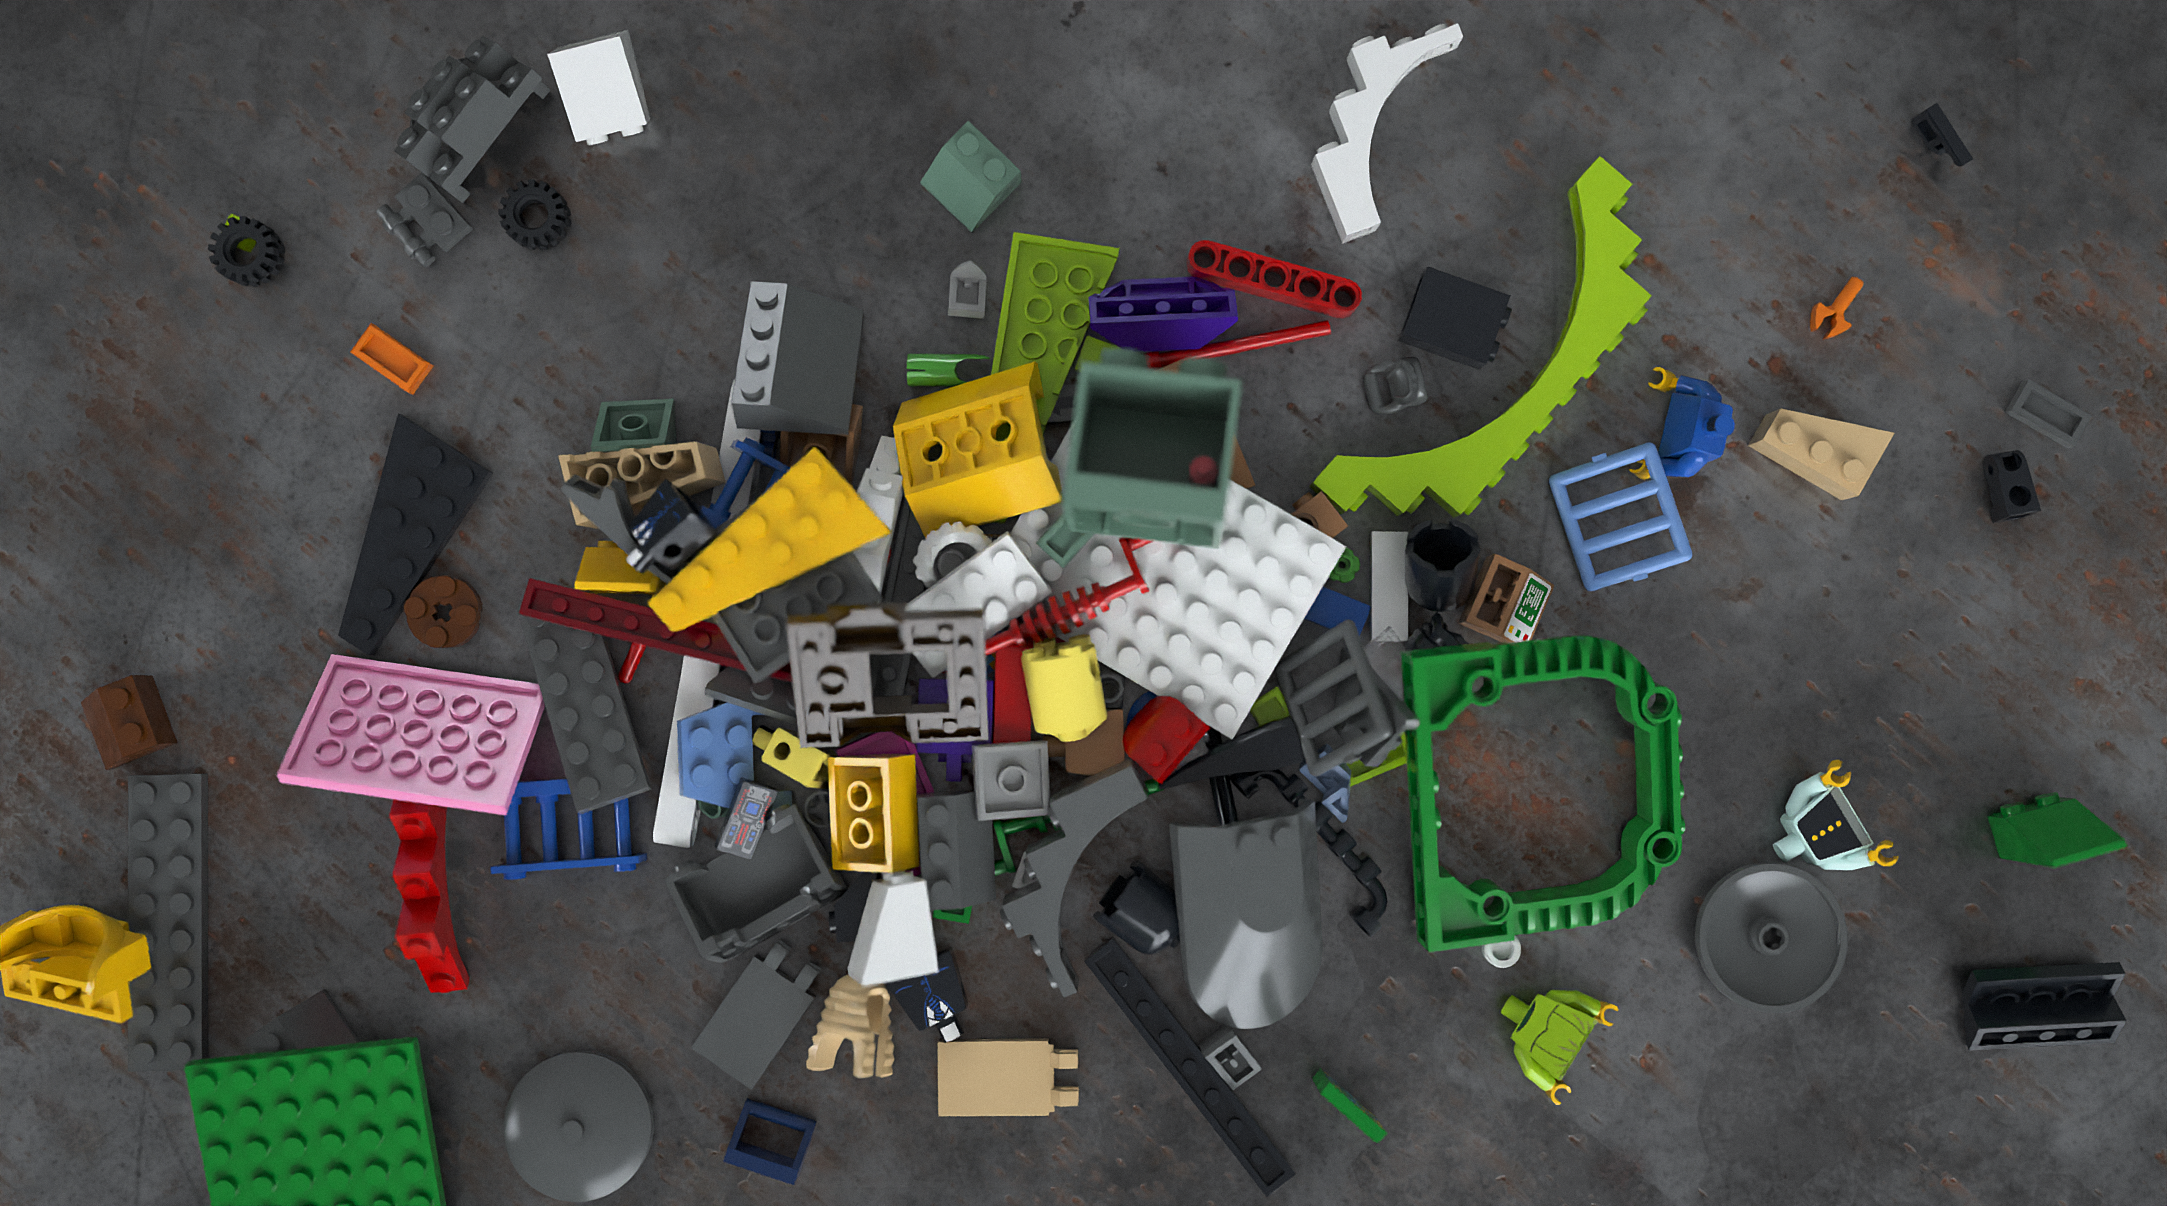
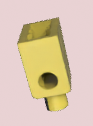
[752,725,837,789]

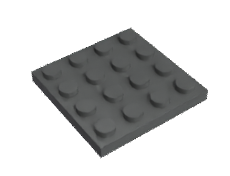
[680,499,883,683]

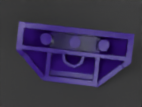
[1088,277,1238,352]

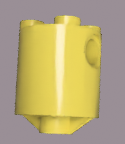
[1021,634,1108,742]

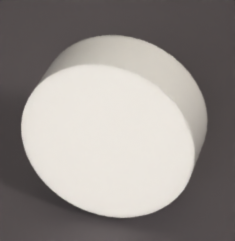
[1482,936,1521,968]

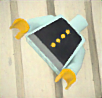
[1773,760,1899,870]

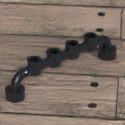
[1229,769,1388,937]

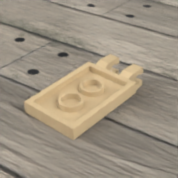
[938,1038,1079,1116]

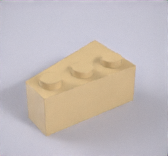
[1748,409,1895,500]

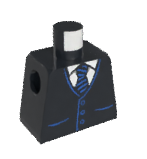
[626,478,718,574]
[886,946,968,1043]

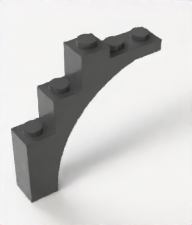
[1000,758,1148,998]

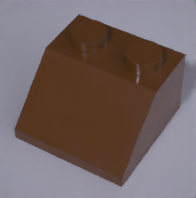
[81,675,178,770]

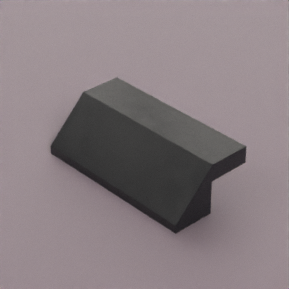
[1962,962,2127,1051]

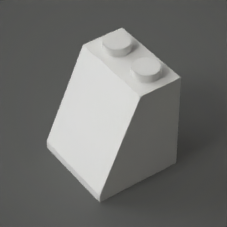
[548,30,650,145]
[848,870,938,986]

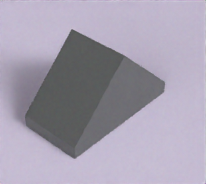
[1199,1025,1262,1091]

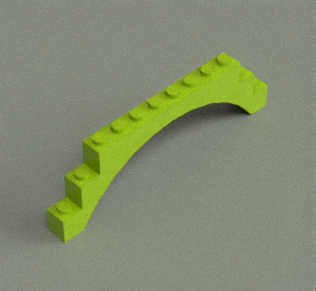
[1309,156,1652,518]

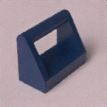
[723,1098,817,1185]

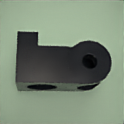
[1983,450,2041,524]

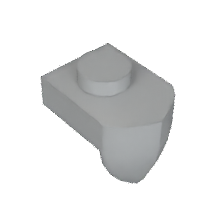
[947,260,987,319]

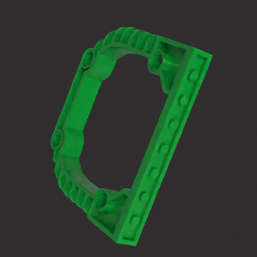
[1401,635,1685,952]

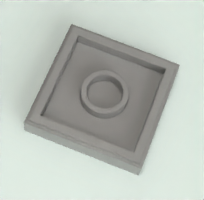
[972,740,1051,821]

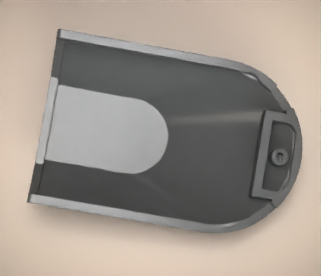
[1169,798,1323,1029]

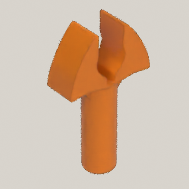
[1810,277,1864,340]

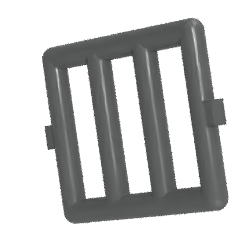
[1275,620,1392,776]

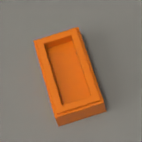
[350,323,434,395]

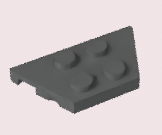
[1333,647,1420,767]
[705,667,798,726]

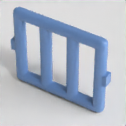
[1549,442,1693,591]

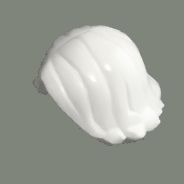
[913,521,992,588]

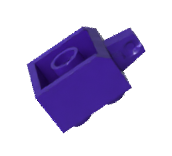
[917,678,995,782]

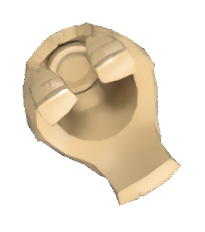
[806,974,894,1078]

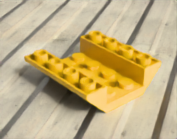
[893,361,1063,538]

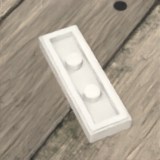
[1370,531,1409,641]

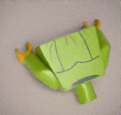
[1501,990,1618,1105]

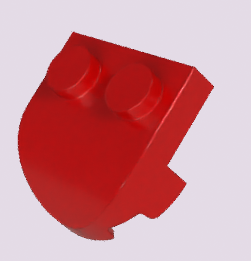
[1123,696,1210,784]

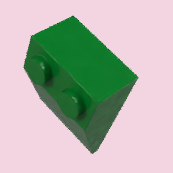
[1987,792,2127,868]

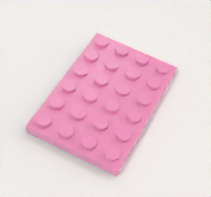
[277,654,545,815]

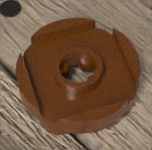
[404,575,483,648]

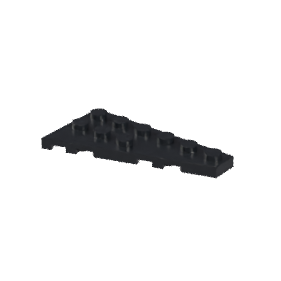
[338,413,493,656]

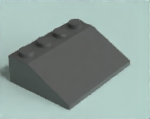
[731,282,864,435]

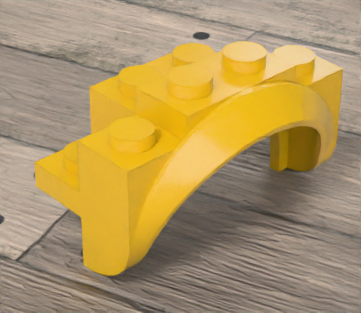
[0,905,151,1023]

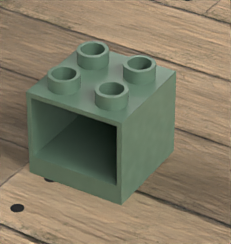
[1062,348,1241,549]

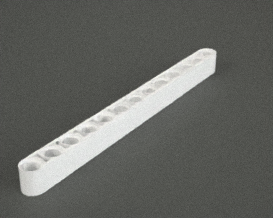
[653,379,762,849]

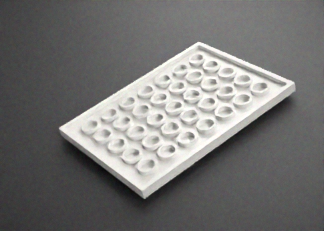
[1010,423,1346,739]

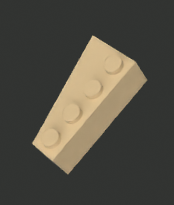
[558,442,726,529]

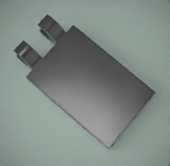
[691,939,822,1090]

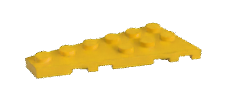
[648,447,893,632]

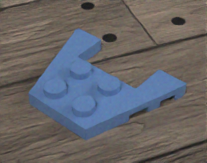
[677,702,792,819]

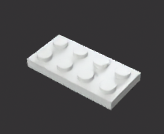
[906,531,1052,678]

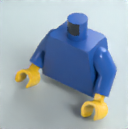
[1629,367,1735,480]

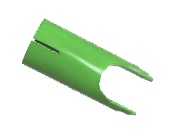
[907,353,990,387]

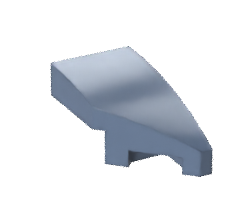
[1298,743,1351,823]

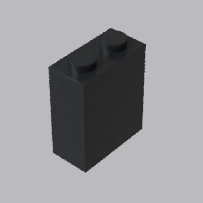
[1398,266,1512,370]

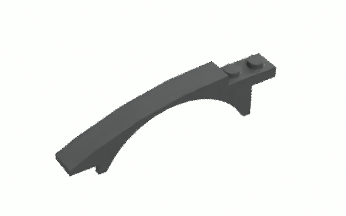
[561,474,683,584]

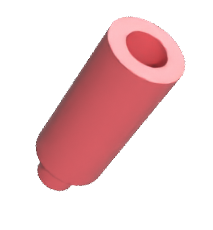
[1189,456,1218,489]

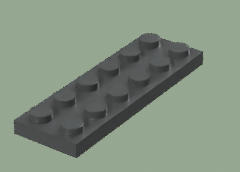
[516,587,651,814]

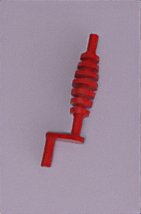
[985,537,1154,656]

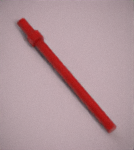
[1143,320,1331,370]

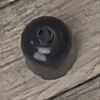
[1405,519,1481,612]
[1093,860,1180,955]

